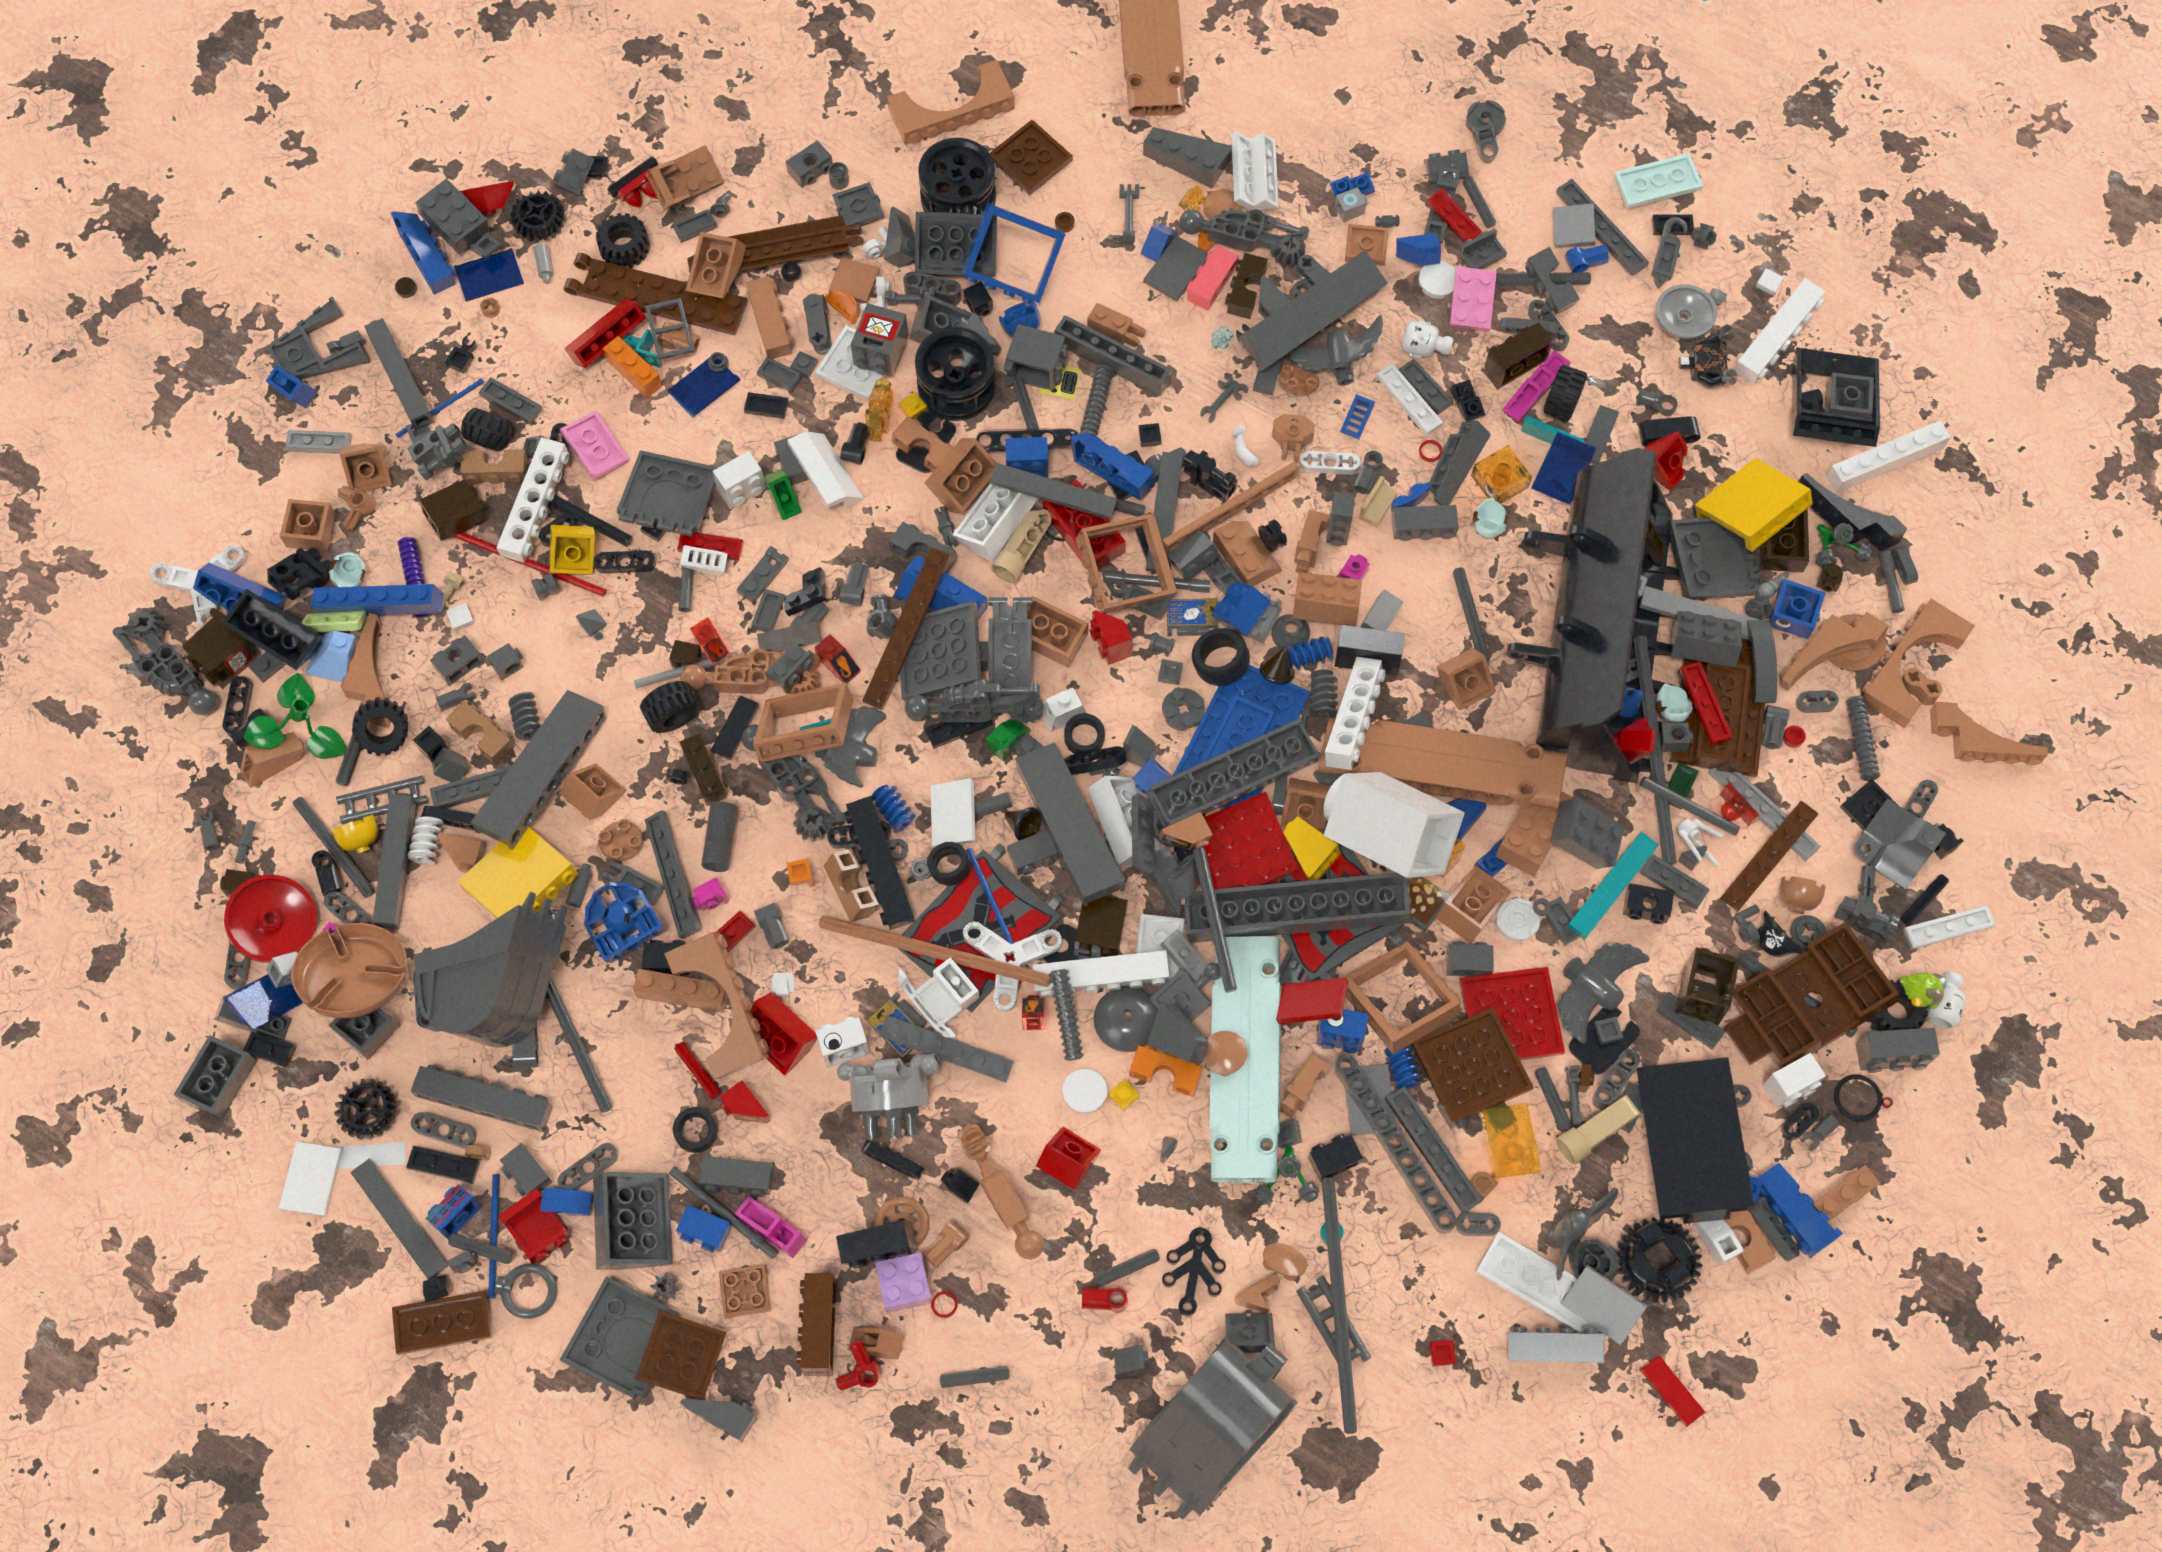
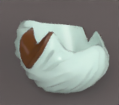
[1472,498,1508,539]
[329,552,366,587]
[1656,683,1693,723]

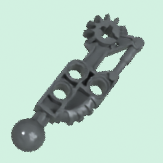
[1179,208,1309,268]
[112,608,217,716]
[905,679,1044,725]
[742,724,846,842]

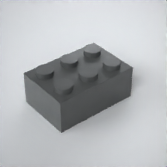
[415,178,489,254]
[1671,611,1742,667]
[1550,798,1625,869]
[1856,1028,1940,1073]
[174,1035,256,1120]

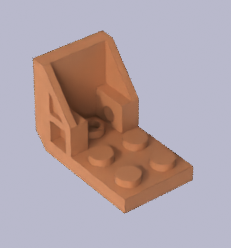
[645,145,724,210]

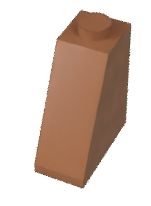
[240,731,304,788]

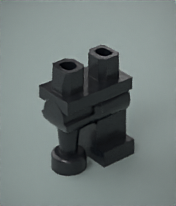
[1183,450,1238,503]
[267,547,331,600]

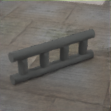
[336,775,428,824]
[1296,1276,1371,1363]

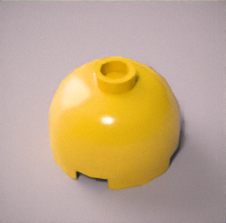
[332,815,378,854]

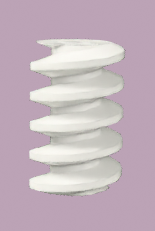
[407,817,444,865]

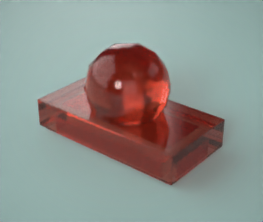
[1719,783,1759,827]

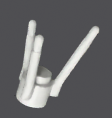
[1677,818,1723,867]

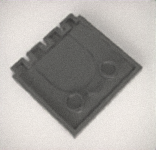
[617,450,719,537]
[1667,518,1763,600]
[560,1276,681,1399]

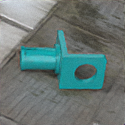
[623,329,661,368]

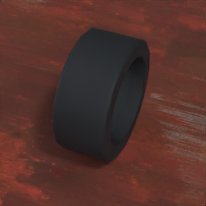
[1064,713,1105,754]
[927,842,971,886]
[672,1107,718,1153]

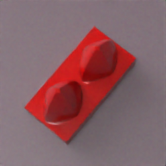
[617,168,658,207]

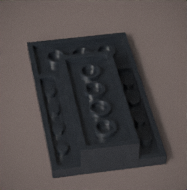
[1637,1057,1754,1224]

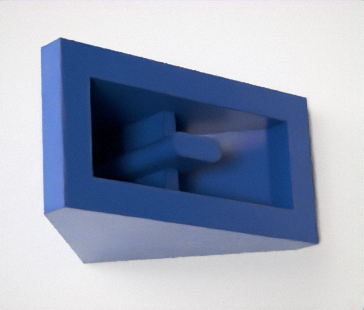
[1141,223,1178,262]

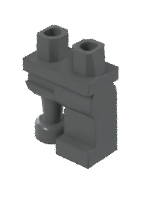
[407,423,469,480]
[1834,895,1900,944]

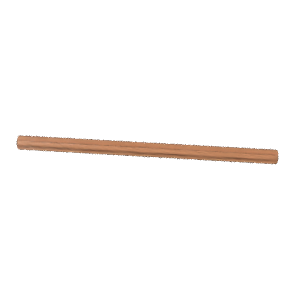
[819,916,1051,987]

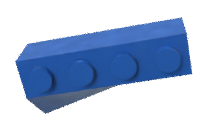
[391,211,456,295]
[1070,433,1155,500]
[894,555,988,621]
[193,563,287,613]
[1759,1163,1843,1258]

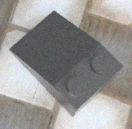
[909,295,982,343]

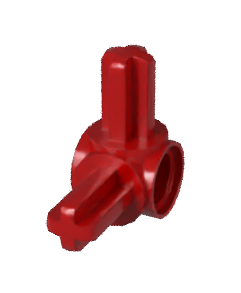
[836,1340,881,1391]

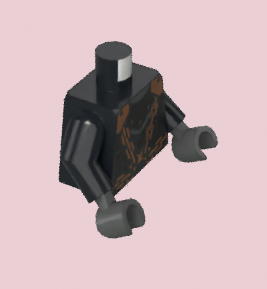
[1678,324,1737,388]

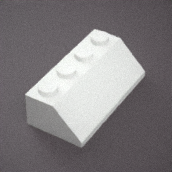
[952,484,1039,561]
[1088,776,1162,866]

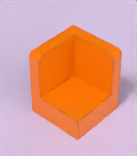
[786,858,814,887]

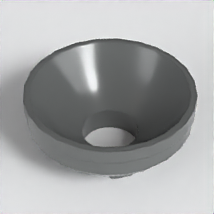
[1271,614,1310,649]

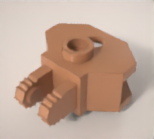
[1272,414,1315,461]

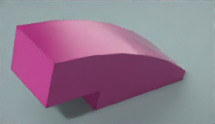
[735,1196,807,1258]

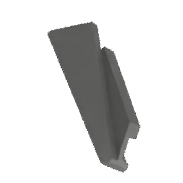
[1430,421,1490,505]

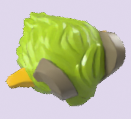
[1899,972,1946,1009]

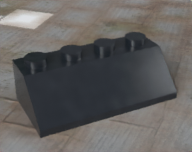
[221,589,322,671]

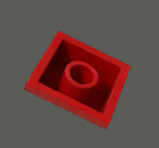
[1036,1127,1101,1190]

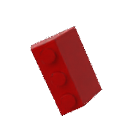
[751,992,818,1076]

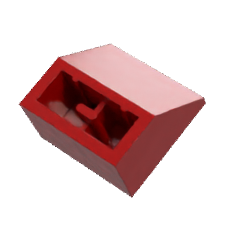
[1090,610,1132,665]

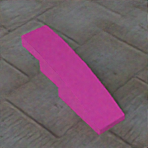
[1502,350,1571,422]

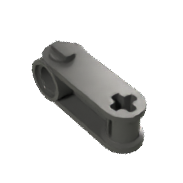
[803,293,832,355]

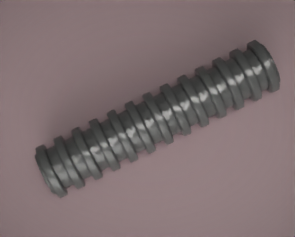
[1079,364,1114,436]
[1846,696,1881,781]
[1049,969,1084,1061]

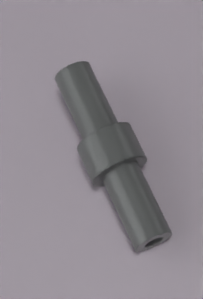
[235,820,256,864]

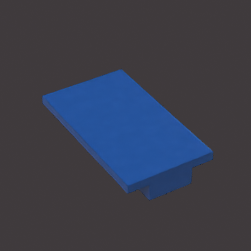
[1173,657,1311,809]

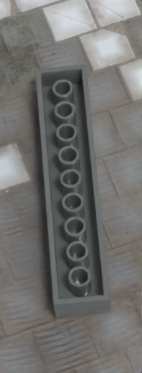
[1185,873,1412,943]

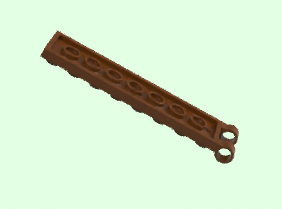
[563,253,748,336]

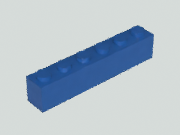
[311,584,444,616]

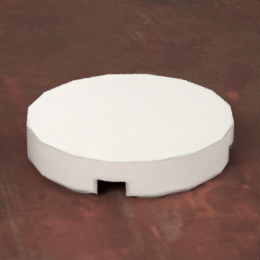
[1418,261,1455,299]
[1496,898,1541,942]
[1062,1068,1107,1114]

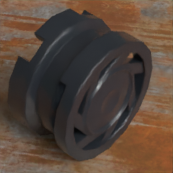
[1258,519,1287,553]

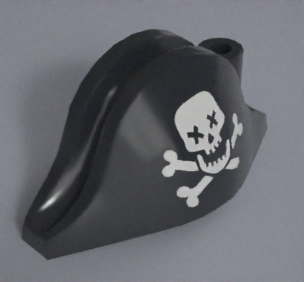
[1757,910,1805,958]

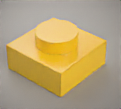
[898,392,927,419]
[1108,1079,1140,1112]

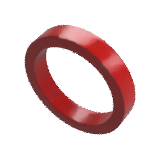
[1419,440,1442,462]
[931,1291,958,1318]

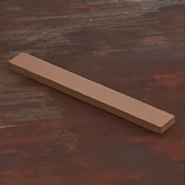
[1162,461,1299,555]

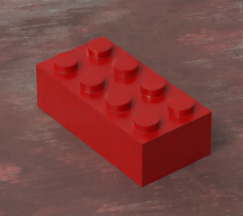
[1043,480,1126,569]

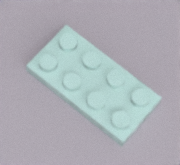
[1613,153,1703,209]

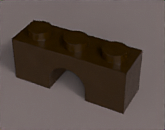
[1225,253,1268,319]
[679,733,727,806]

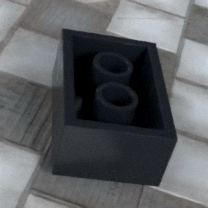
[836,1220,918,1269]

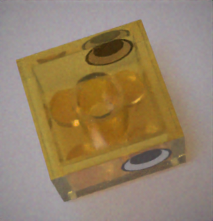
[1471,445,1532,504]

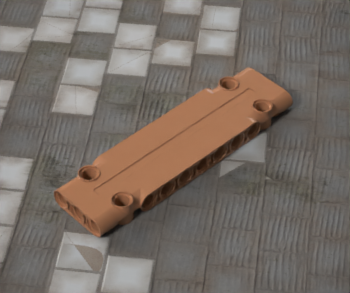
[1119,0,1185,116]
[1318,717,1568,809]

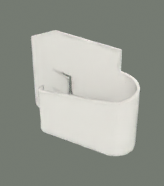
[772,973,794,997]

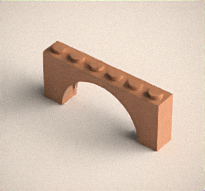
[887,60,1015,145]
[1861,598,1975,729]
[664,932,769,1079]

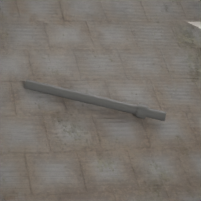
[669,1167,778,1259]

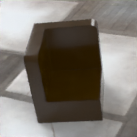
[669,640,702,668]

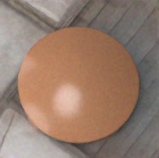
[1203,189,1243,221]
[1279,365,1319,394]
[598,819,643,861]
[1203,1031,1248,1077]
[1262,1243,1307,1281]

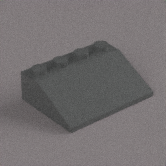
[915,211,997,277]
[593,1172,672,1270]

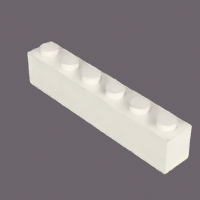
[1734,278,1826,385]
[1826,420,1951,494]
[1033,950,1170,998]

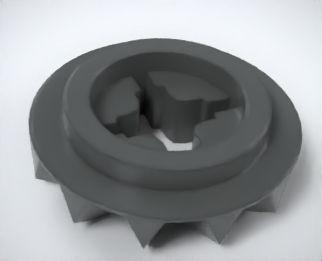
[1790,915,1827,950]

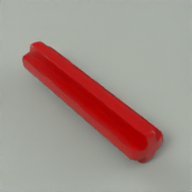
[674,1042,721,1099]

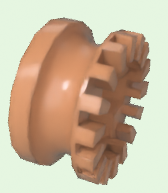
[480,297,500,318]

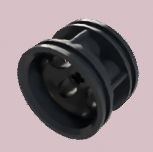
[918,137,996,213]
[915,327,995,421]

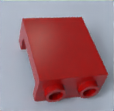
[498,1188,571,1264]

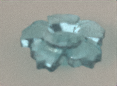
[1211,326,1234,349]

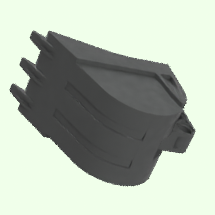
[413,891,567,1048]
[1128,1336,1298,1520]

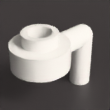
[862,226,888,259]
[861,276,889,311]

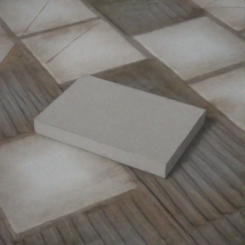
[1342,1064,1396,1136]
[1561,1265,1647,1345]

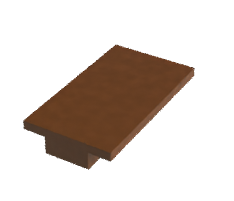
[1670,638,1766,777]

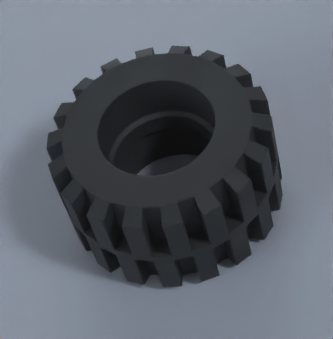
[596,213,650,268]
[1544,364,1587,422]
[639,681,700,733]
[352,697,409,756]
[1867,979,1929,1031]

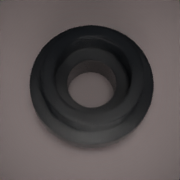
[781,262,801,282]

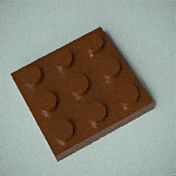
[990,119,1073,195]
[635,1310,726,1400]

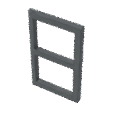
[645,298,694,360]

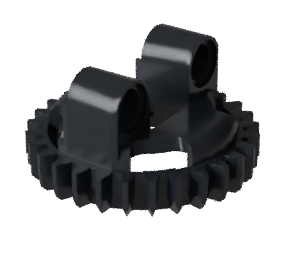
[1617,1217,1703,1304]

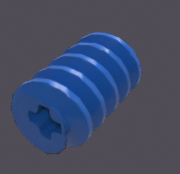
[1286,636,1333,670]
[871,785,916,833]
[1384,1047,1423,1090]

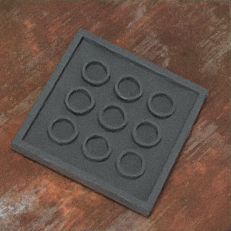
[900,601,981,702]

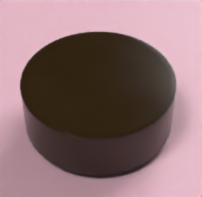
[395,277,417,298]

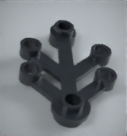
[1162,1227,1226,1317]

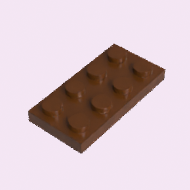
[392,1291,492,1355]

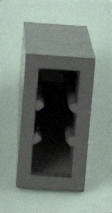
[1147,1002,1208,1064]

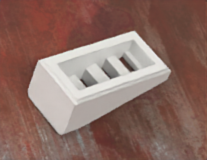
[679,545,727,577]

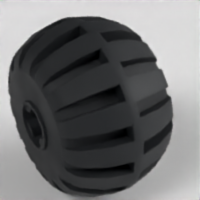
[461,408,513,451]

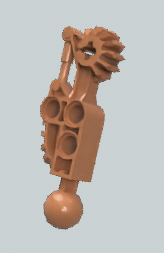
[680,648,820,694]
[957,1123,1044,1260]

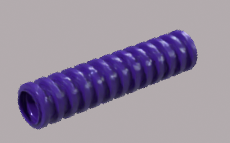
[397,537,429,618]

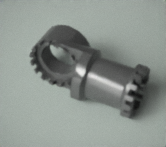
[1636,388,1678,416]

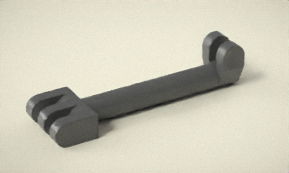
[1119,184,1139,245]

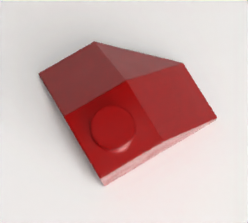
[460,181,514,215]
[1644,432,1688,491]
[1613,717,1656,764]

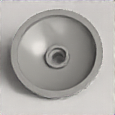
[1655,284,1717,339]

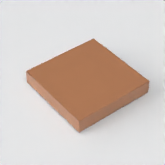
[1345,224,1389,266]
[828,257,880,303]

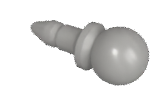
[1758,572,1789,599]

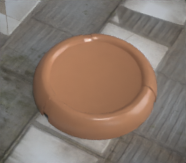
[291,923,407,1018]

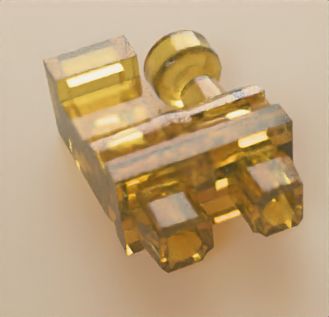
[865,379,894,442]

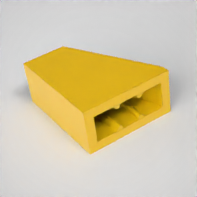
[1283,816,1341,881]

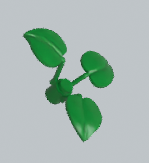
[244,673,346,759]

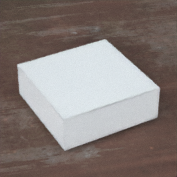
[1756,268,1784,296]
[446,603,474,631]

